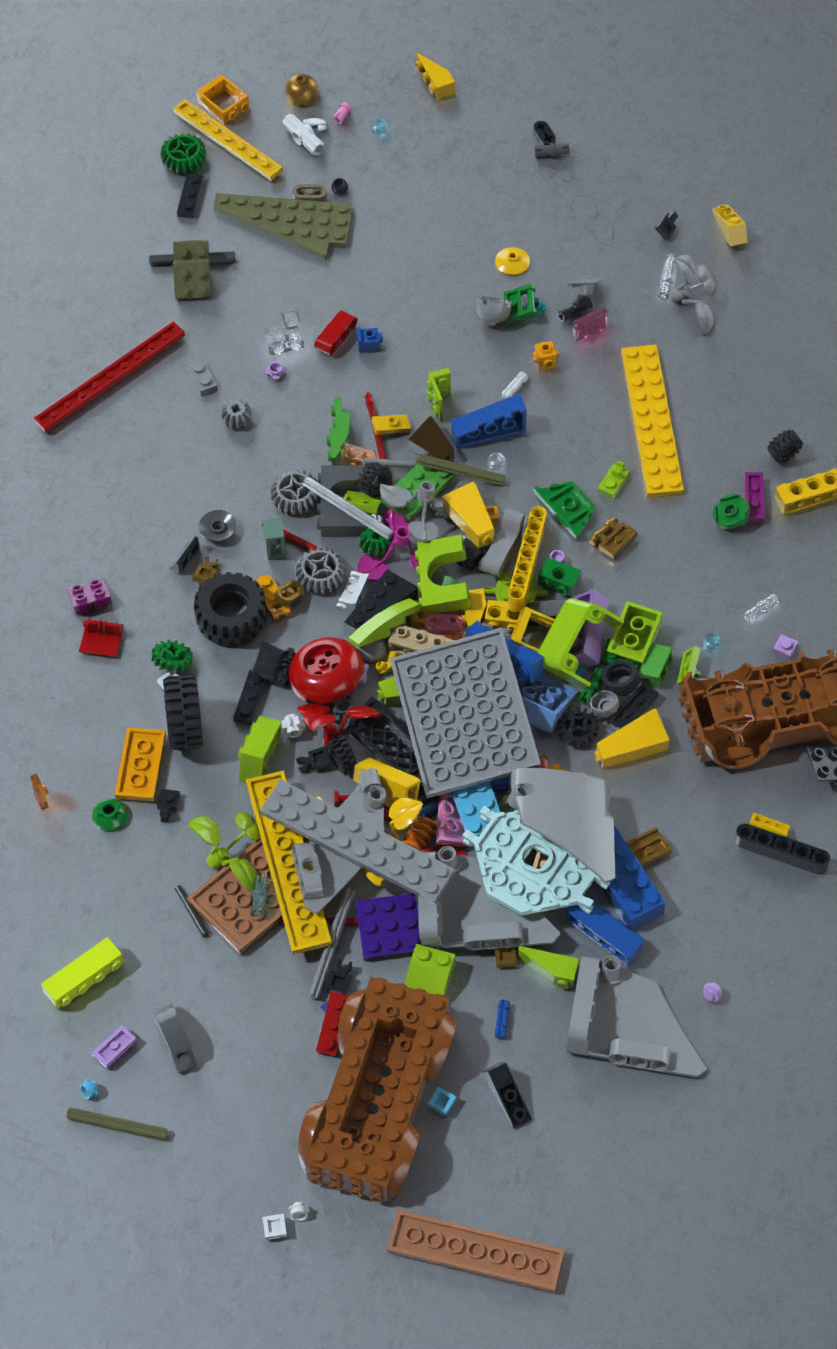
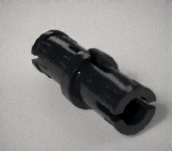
[558,297,593,322]

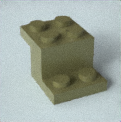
[173,240,211,299]

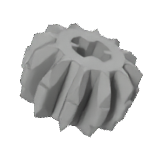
[221,398,252,430]

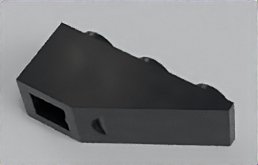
[482,1062,532,1129]

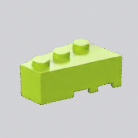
[238,716,281,783]

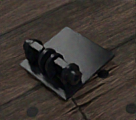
[252,641,296,689]
[806,746,837,786]

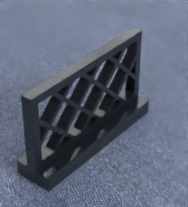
[350,708,420,776]

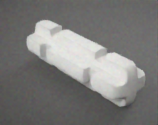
[502,371,528,399]

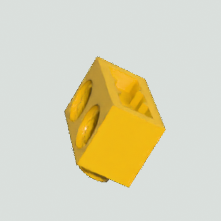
[485,600,526,633]

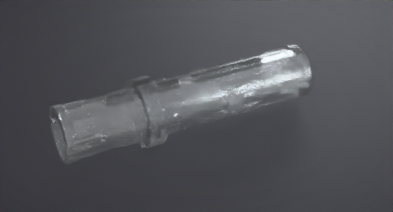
[658,253,676,300]

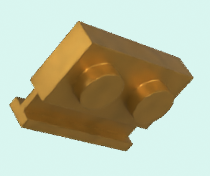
[626,827,672,867]

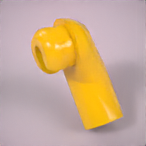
[376,651,399,674]

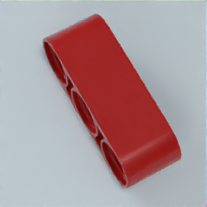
[314,310,358,356]

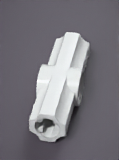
[282,114,325,156]

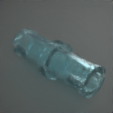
[251,875,268,916]

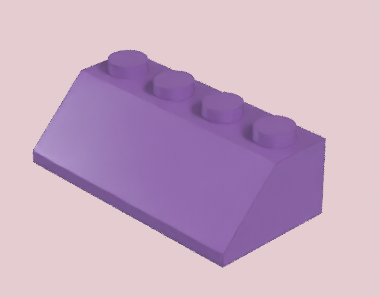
[569,589,609,668]

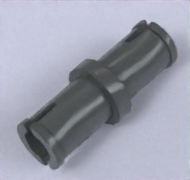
[535,143,570,157]

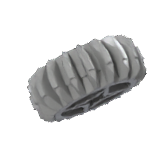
[270,469,318,516]
[295,547,346,595]

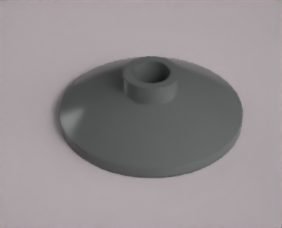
[199,510,236,542]

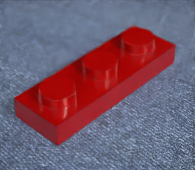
[316,991,349,1057]

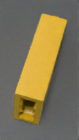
[442,481,494,549]
[594,708,670,769]
[353,757,420,808]

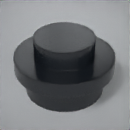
[331,178,348,195]

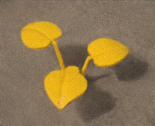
[363,798,423,886]

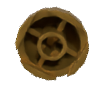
[285,74,319,107]

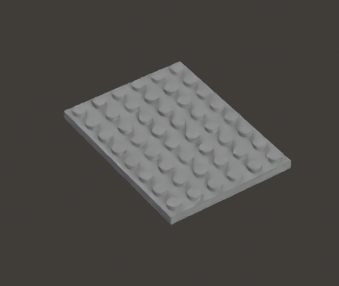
[390,627,541,798]

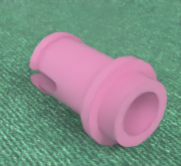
[333,102,352,124]

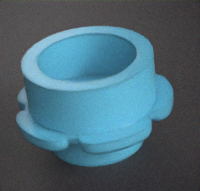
[80,1079,99,1099]

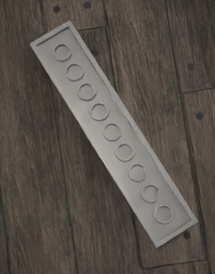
[260,779,455,904]

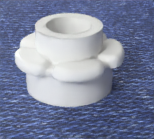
[288,1202,310,1221]

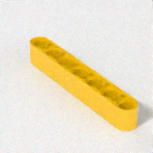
[508,506,547,612]

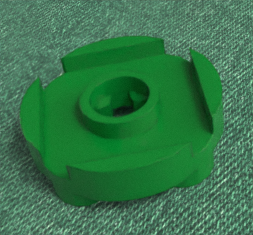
[712,494,750,530]

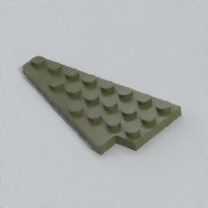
[213,193,353,259]

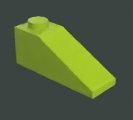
[518,946,579,989]

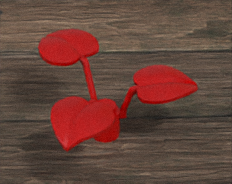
[297,703,383,748]

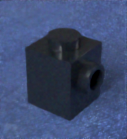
[456,538,484,571]

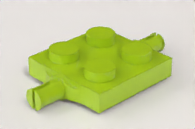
[484,573,548,607]

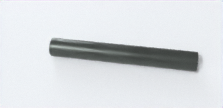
[174,885,209,937]

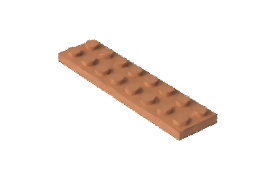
[387,1210,565,1293]

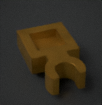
[192,556,219,584]

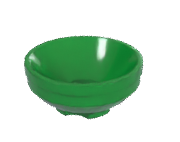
[92,798,128,832]

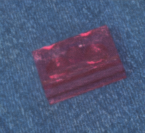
[573,307,608,342]

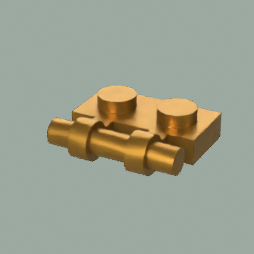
[589,517,637,559]

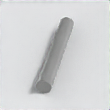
[363,458,417,468]

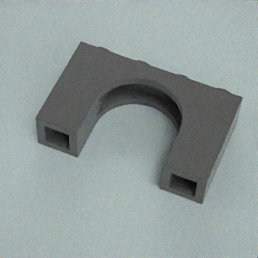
[317,465,366,537]

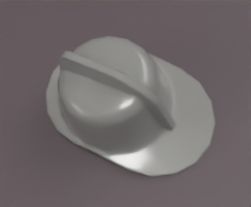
[566,278,601,301]

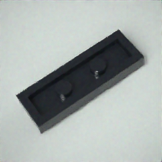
[177,173,204,219]
[233,670,267,725]
[607,682,659,731]

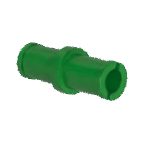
[579,668,603,705]

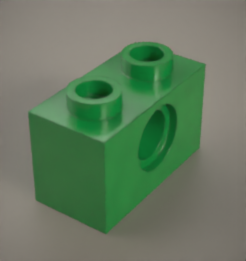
[538,557,582,598]

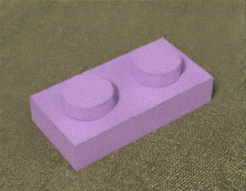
[92,1025,137,1069]

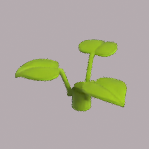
[187,812,261,892]

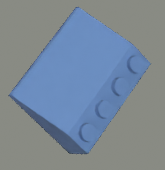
[516,674,579,733]

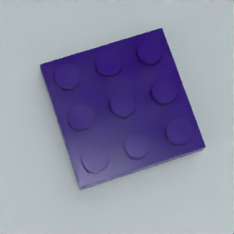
[355,893,422,960]

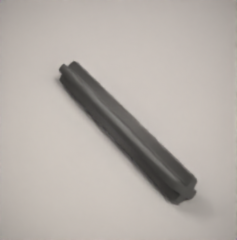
[149,251,236,266]

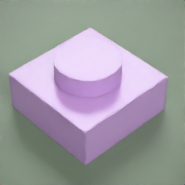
[772,634,798,660]

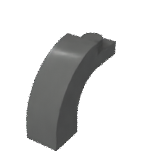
[150,1001,197,1073]

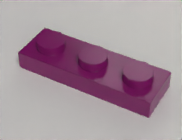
[744,472,765,522]

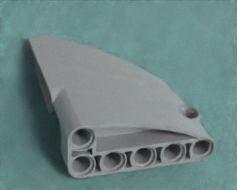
[507,768,615,883]
[418,846,561,950]
[566,956,707,1078]

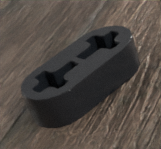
[533,121,556,146]

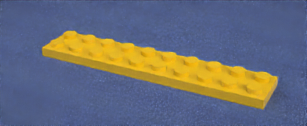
[621,345,684,498]
[246,770,332,955]

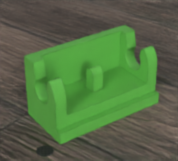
[639,643,674,689]

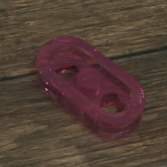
[425,614,463,635]

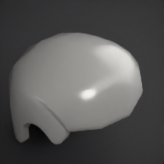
[358,639,387,663]
[590,690,619,718]

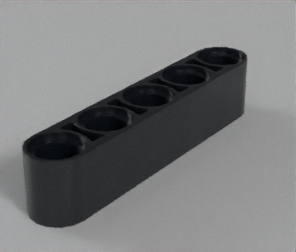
[735,823,830,875]

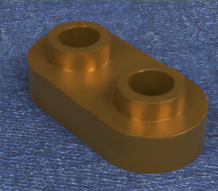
[274,580,305,606]

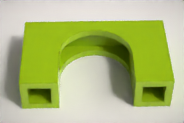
[415,535,471,616]

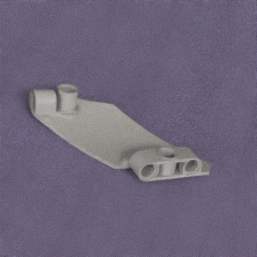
[292,768,386,914]

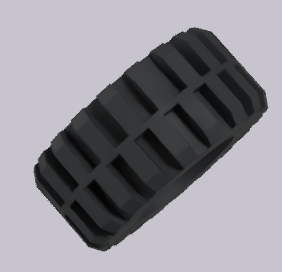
[194,572,267,646]
[163,674,203,750]

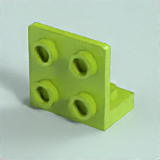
[426,367,451,421]

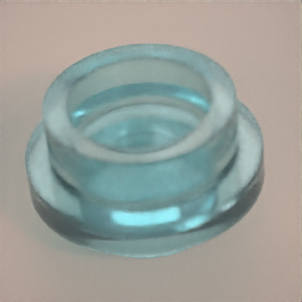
[370,118,387,135]
[702,633,721,651]

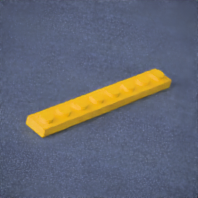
[173,99,283,181]

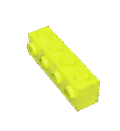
[41,937,124,1010]

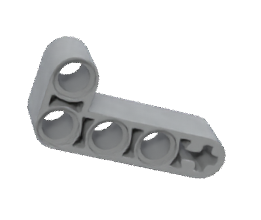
[481,508,525,576]

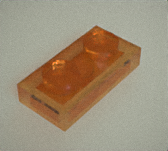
[341,443,377,468]

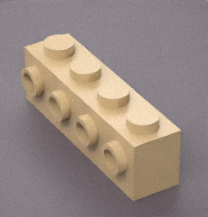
[388,624,455,655]

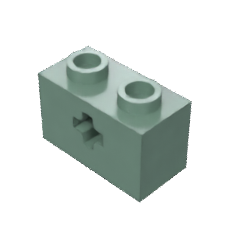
[263,518,286,560]

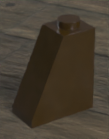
[408,416,455,462]

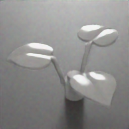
[670,255,715,335]
[380,481,450,542]

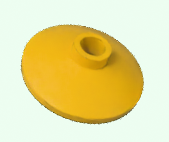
[495,247,530,276]

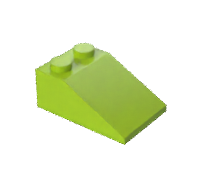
[607,601,663,664]
[404,944,455,996]

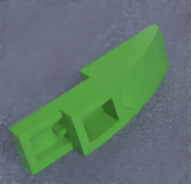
[326,398,351,465]

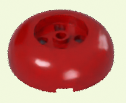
[288,637,364,704]

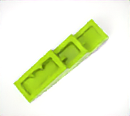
[348,598,421,647]

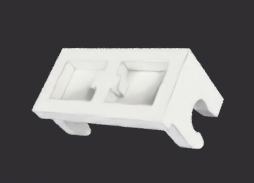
[336,571,369,613]

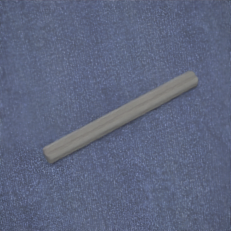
[303,477,394,540]
[308,887,355,1000]

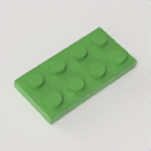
[381,464,455,520]

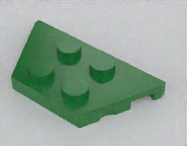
[533,481,595,539]

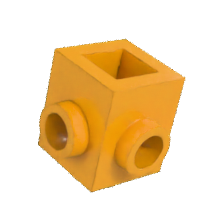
[532,341,559,371]

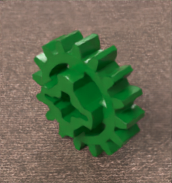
[151,640,193,673]

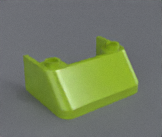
[537,598,624,690]

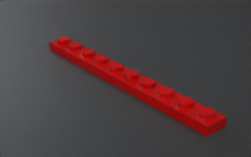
[34,321,185,433]

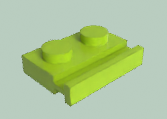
[343,491,382,515]

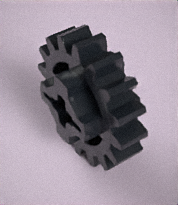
[557,707,600,748]

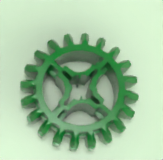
[160,133,207,174]

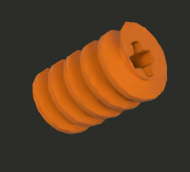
[402,816,437,852]

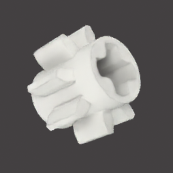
[281,714,305,738]

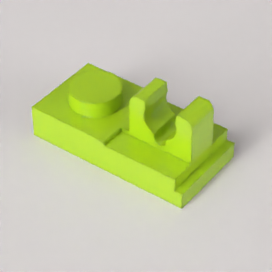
[597,460,630,499]
[677,645,701,685]

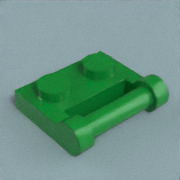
[504,284,538,324]

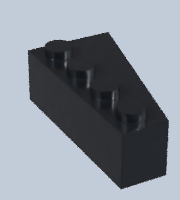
[344,569,418,637]

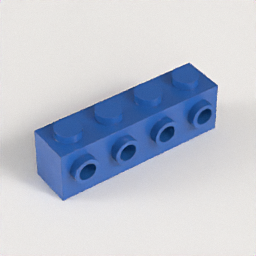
[565,895,644,966]

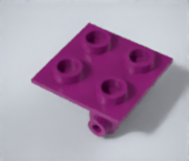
[67,579,112,614]

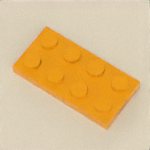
[115,727,166,802]

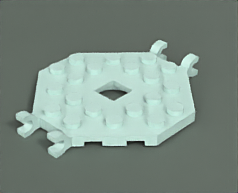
[462,806,610,916]

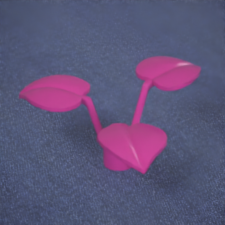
[357,508,443,581]

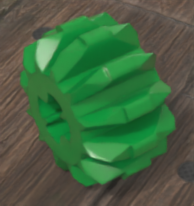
[359,528,391,558]

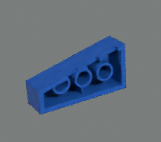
[450,393,527,448]
[465,621,543,682]

